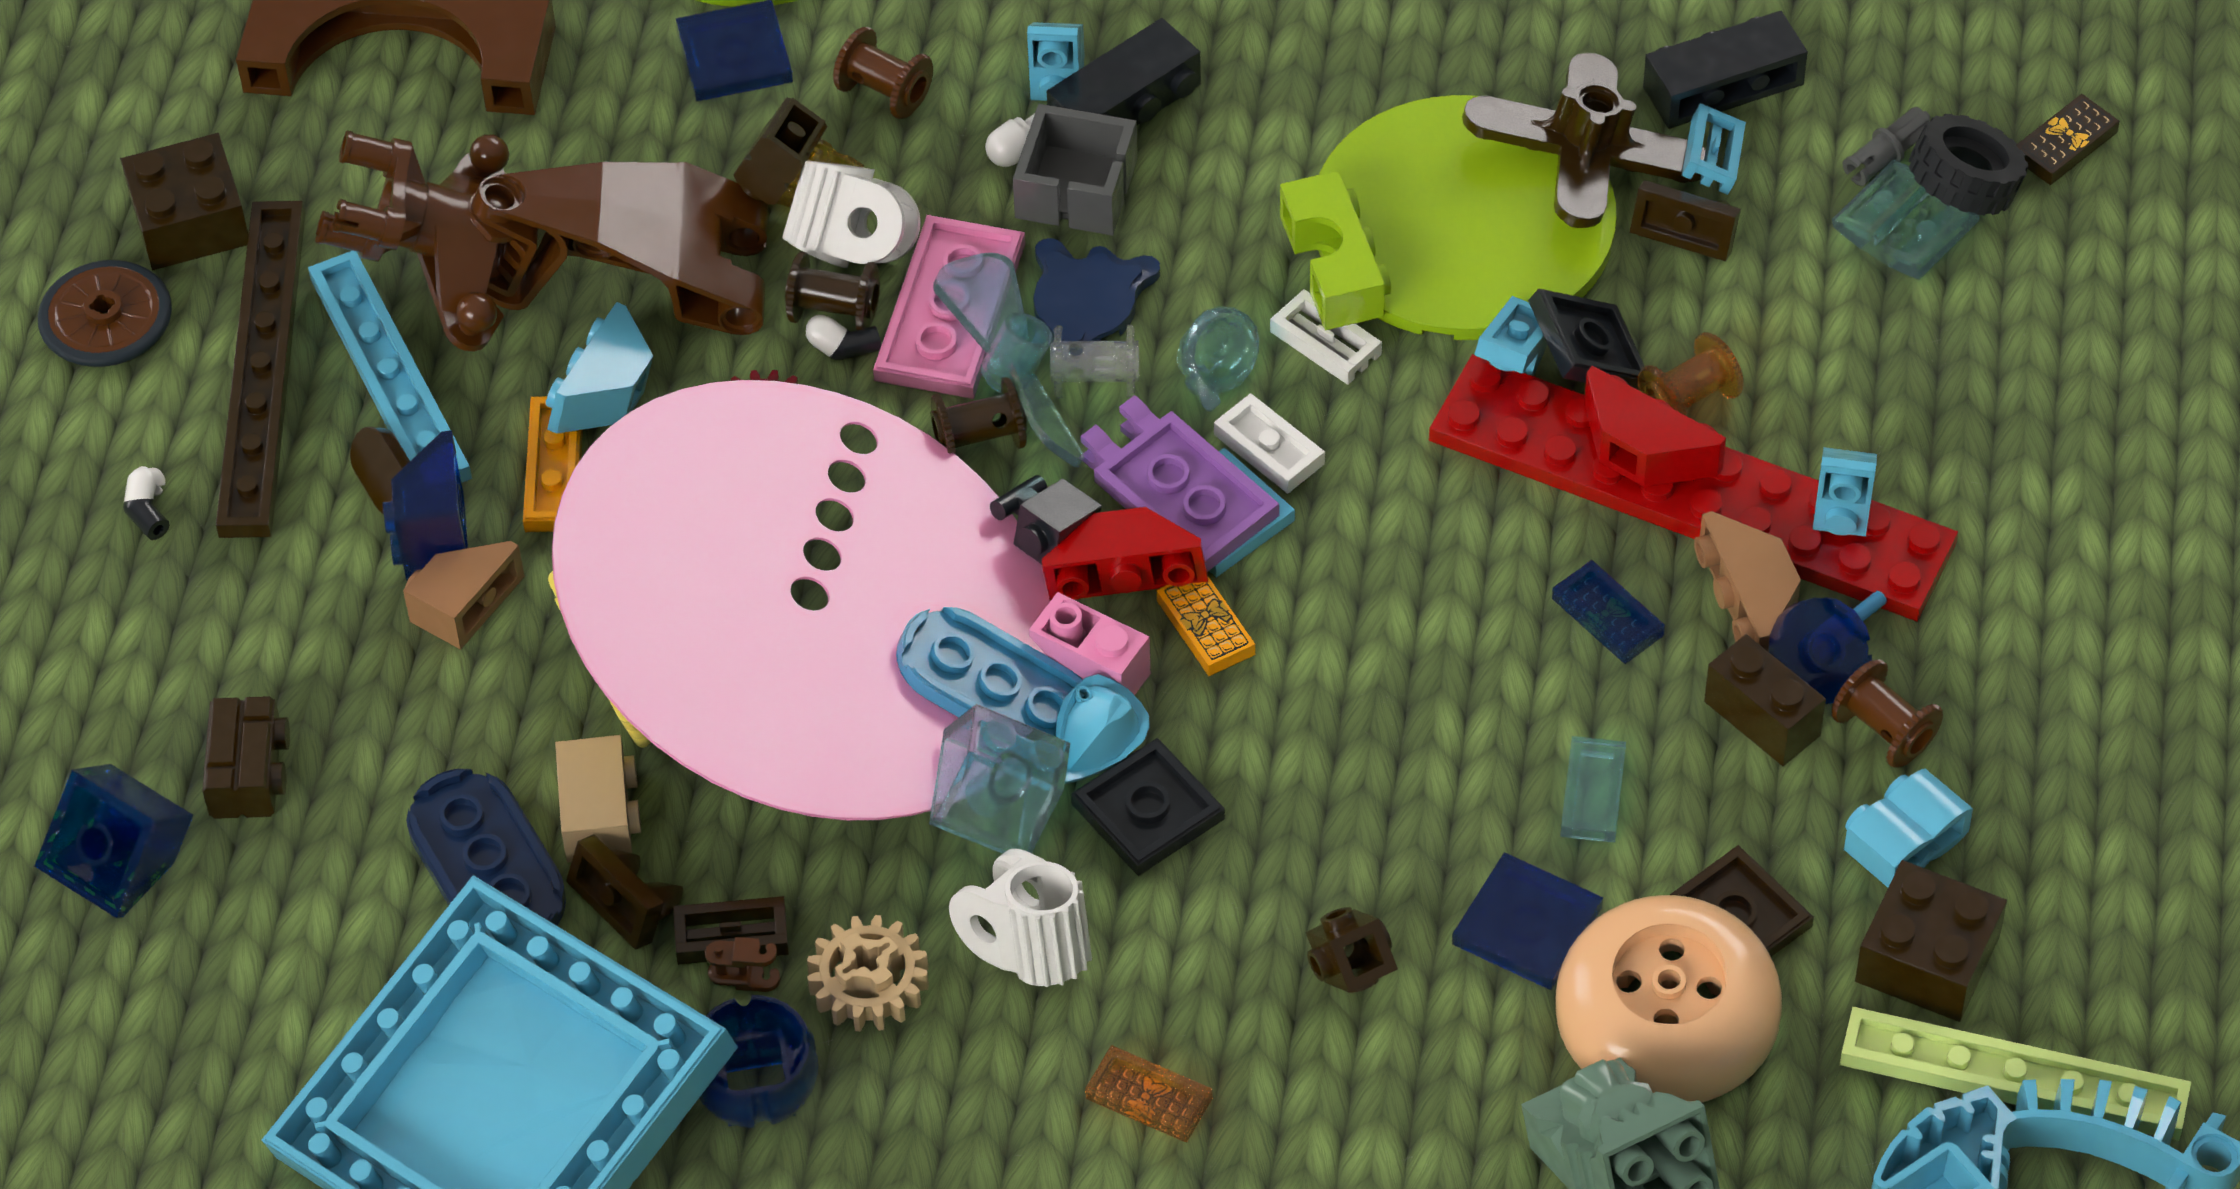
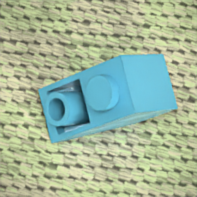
[1027,22,1085,101]
[1813,447,1877,537]

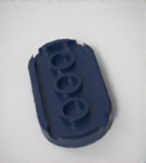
[406,769,566,926]

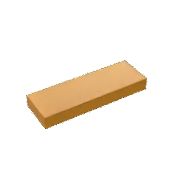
[523,396,583,532]

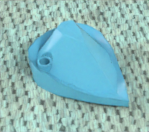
[1055,674,1150,785]

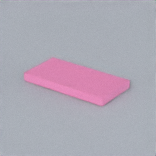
[873,215,1026,399]

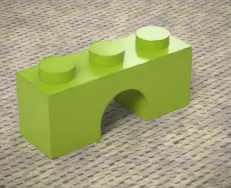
[1280,170,1391,331]

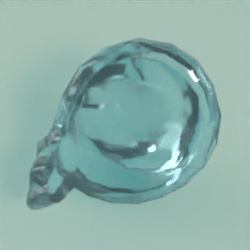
[1175,306,1260,412]

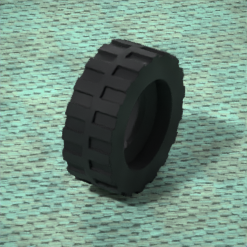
[1908,114,2028,216]

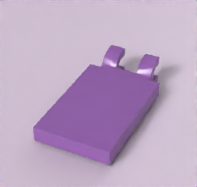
[1081,395,1280,572]

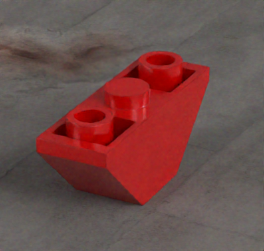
[1584,365,1726,487]
[1042,507,1208,601]

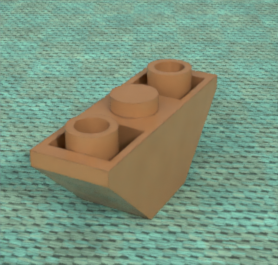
[1694,511,1801,655]

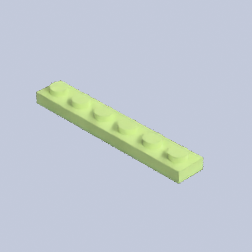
[1840,1006,2191,1141]

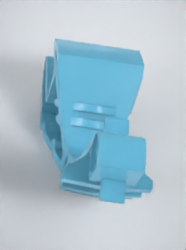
[1871,1079,2240,1189]

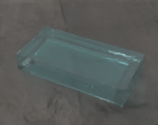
[1560,736,1626,843]

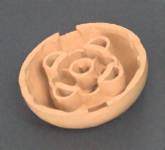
[1555,895,1782,1103]

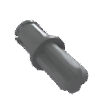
[1842,107,1931,186]

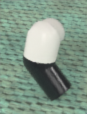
[806,315,881,360]
[123,466,170,540]

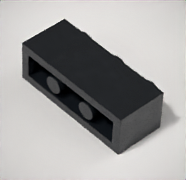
[1643,11,1808,129]
[1046,18,1201,125]

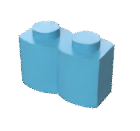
[1844,768,1973,887]

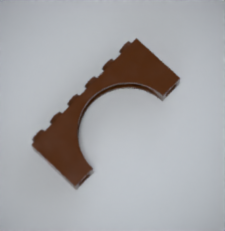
[236,0,556,115]

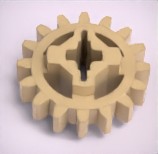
[807,915,929,1032]

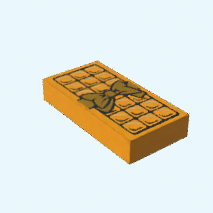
[1156,577,1255,676]

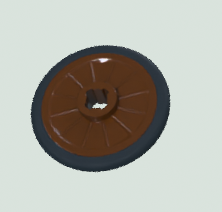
[38,260,172,367]

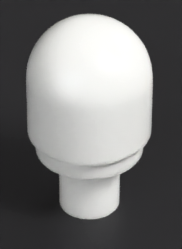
[985,113,1035,167]

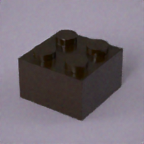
[120,133,248,271]
[1855,860,2007,1022]

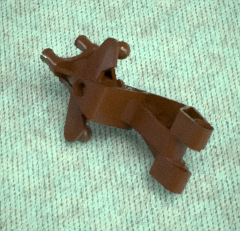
[315,130,768,352]

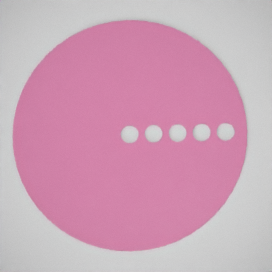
[552,380,1050,821]

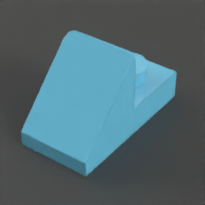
[1474,296,1548,376]

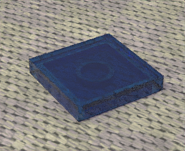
[676,0,793,102]
[1452,852,1603,990]

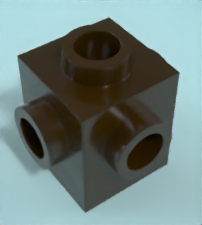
[1306,907,1398,993]

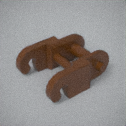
[705,937,780,992]

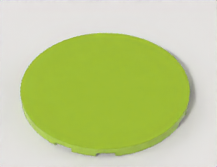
[1318,95,1617,340]

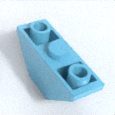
[546,302,653,434]

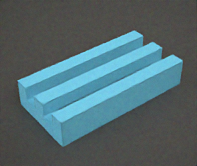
[1682,103,1746,195]

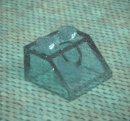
[929,704,1071,854]

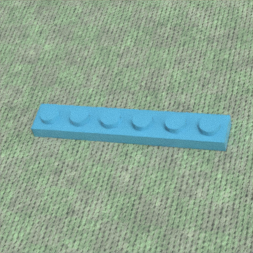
[308,251,472,498]

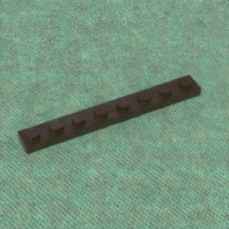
[216,201,305,538]

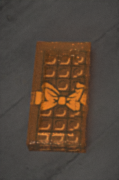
[1085,1045,1212,1143]

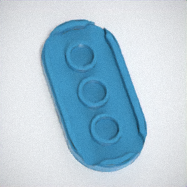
[896,607,1082,762]

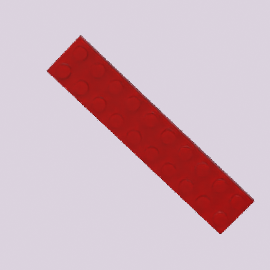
[1429,354,1958,622]

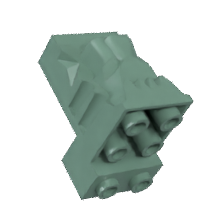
[1521,1057,1720,1189]

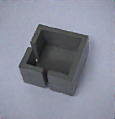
[1013,103,1138,236]

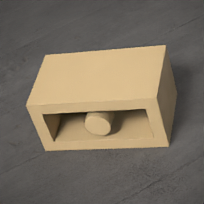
[555,735,641,863]

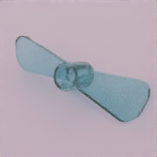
[933,253,1084,467]

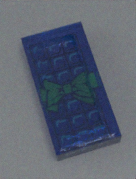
[1552,560,1665,664]

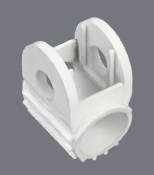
[782,160,921,268]
[949,849,1092,987]

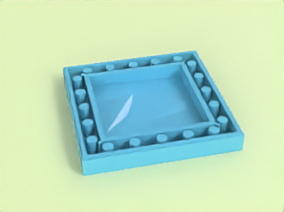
[261,875,738,1189]

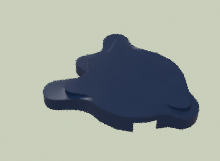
[1033,238,1160,362]

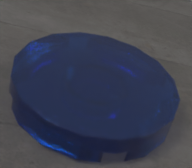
[1769,597,1872,705]

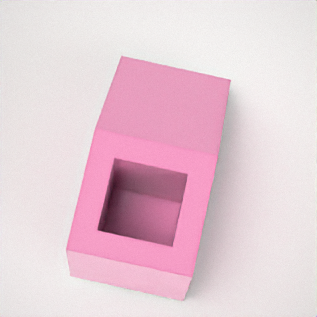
[1029,592,1151,695]

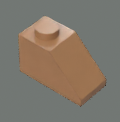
[403,541,525,650]

